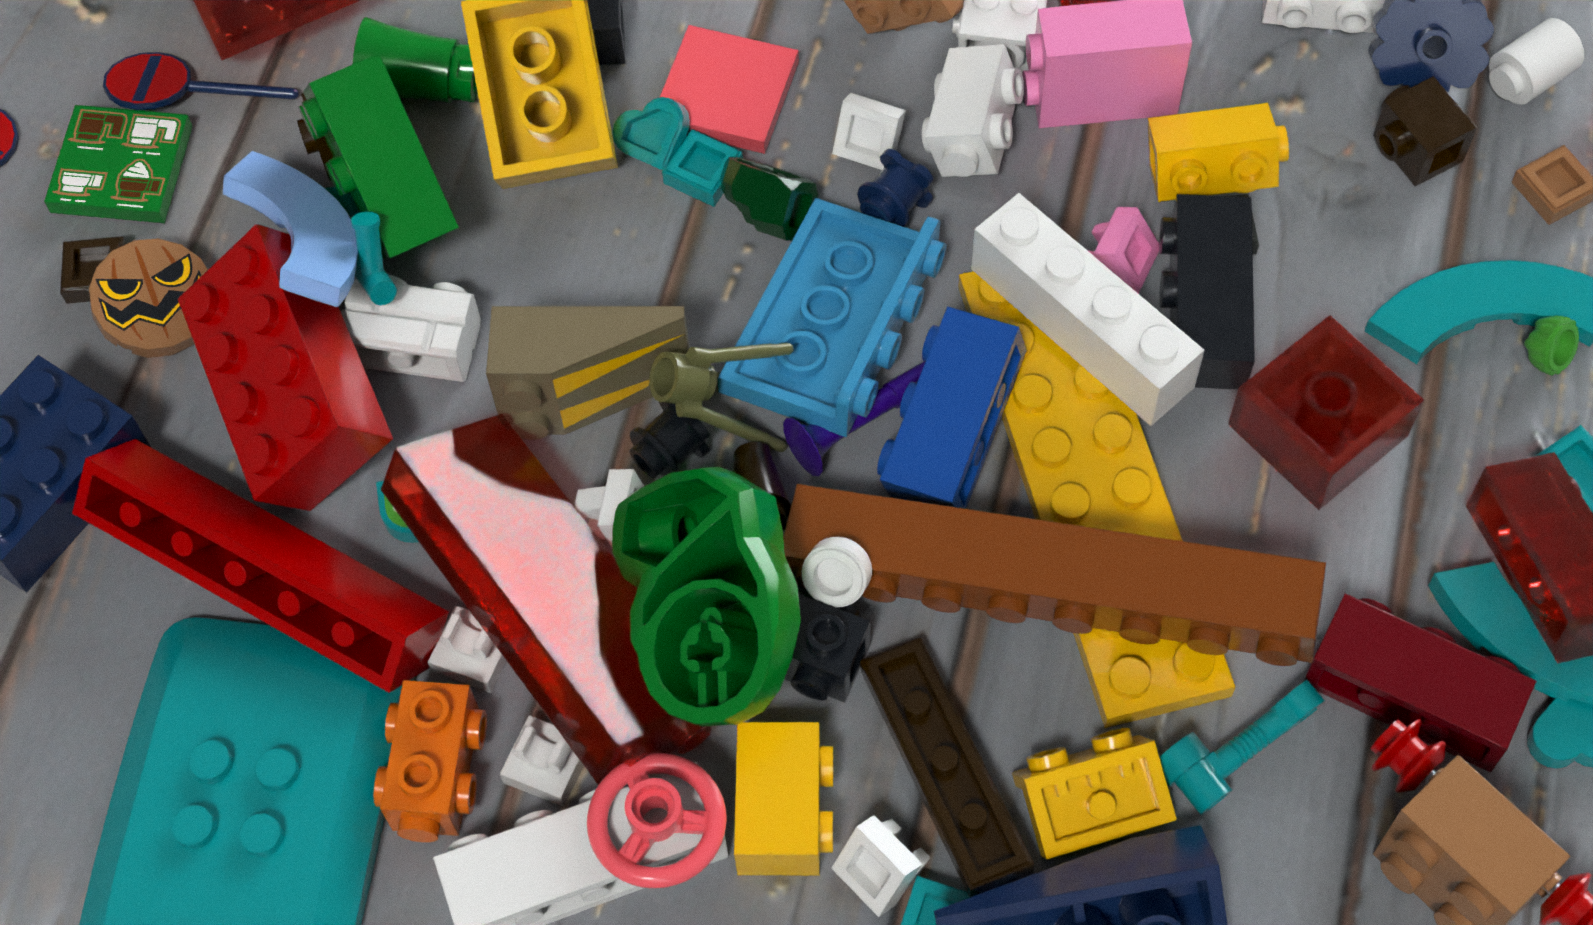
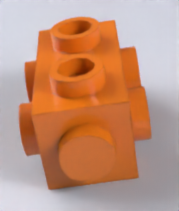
[373,680,487,842]

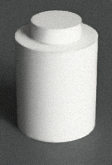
[1489,18,1584,105]

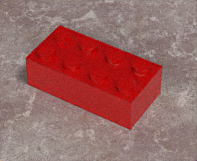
[178,224,393,511]

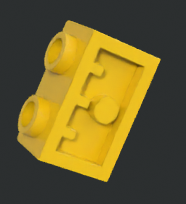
[1012,728,1177,860]

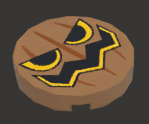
[89,238,208,358]

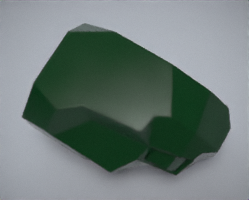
[720,157,819,241]

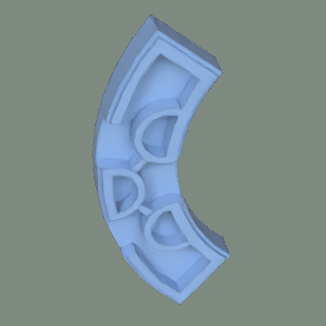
[223,151,358,307]

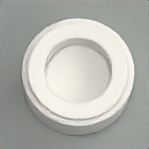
[802,537,872,607]

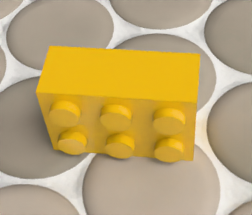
[461,0,618,189]

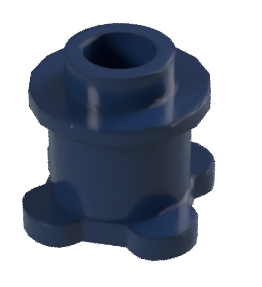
[857,149,934,227]

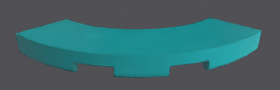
[1364,260,1593,365]
[1428,562,1593,705]

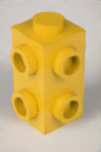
[1148,103,1289,202]

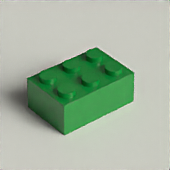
[298,53,459,259]

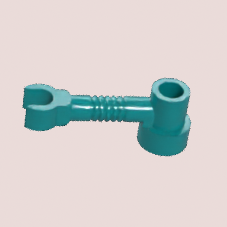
[1159,680,1325,815]

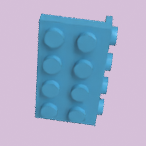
[718,198,947,438]

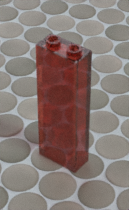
[381,414,712,785]

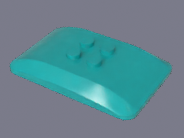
[79,617,416,925]

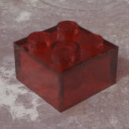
[1228,315,1424,510]

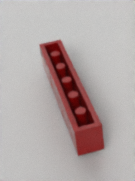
[72,439,449,693]

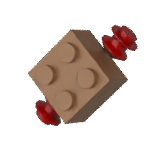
[1370,719,1593,925]

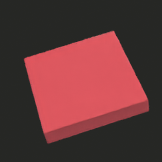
[660,25,799,154]

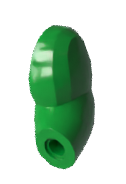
[612,467,801,726]

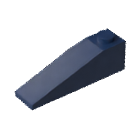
[934,825,1228,925]

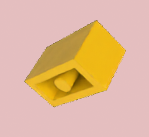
[734,722,834,876]

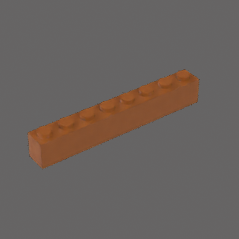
[783,484,1326,666]

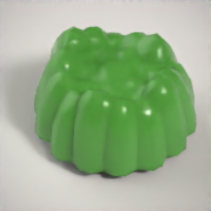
[1524,315,1579,376]

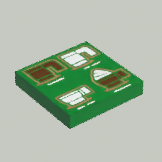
[44,105,193,224]

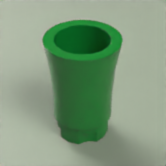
[352,17,478,103]

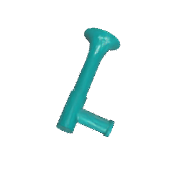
[325,187,397,306]

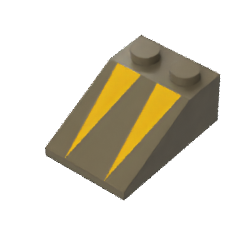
[486,306,689,440]

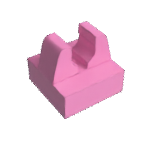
[1087,207,1159,294]

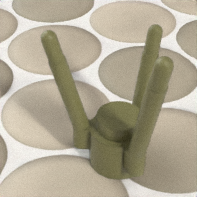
[649,343,794,452]

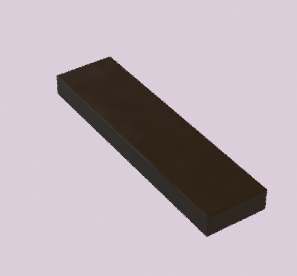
[860,637,1034,898]

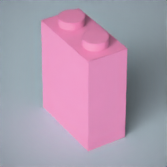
[1022,0,1192,128]

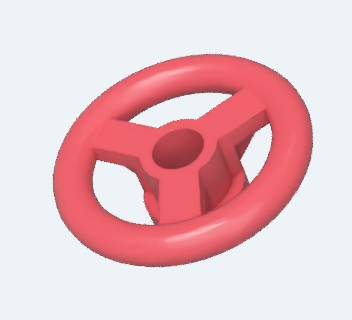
[587,753,727,888]

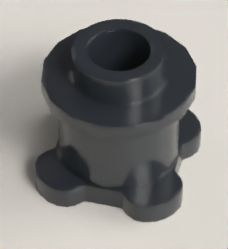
[629,402,710,478]

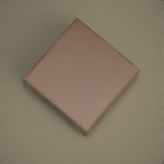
[1512,145,1593,225]

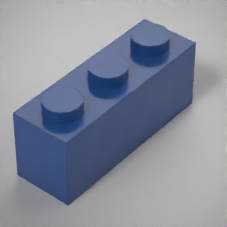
[877,306,1027,509]

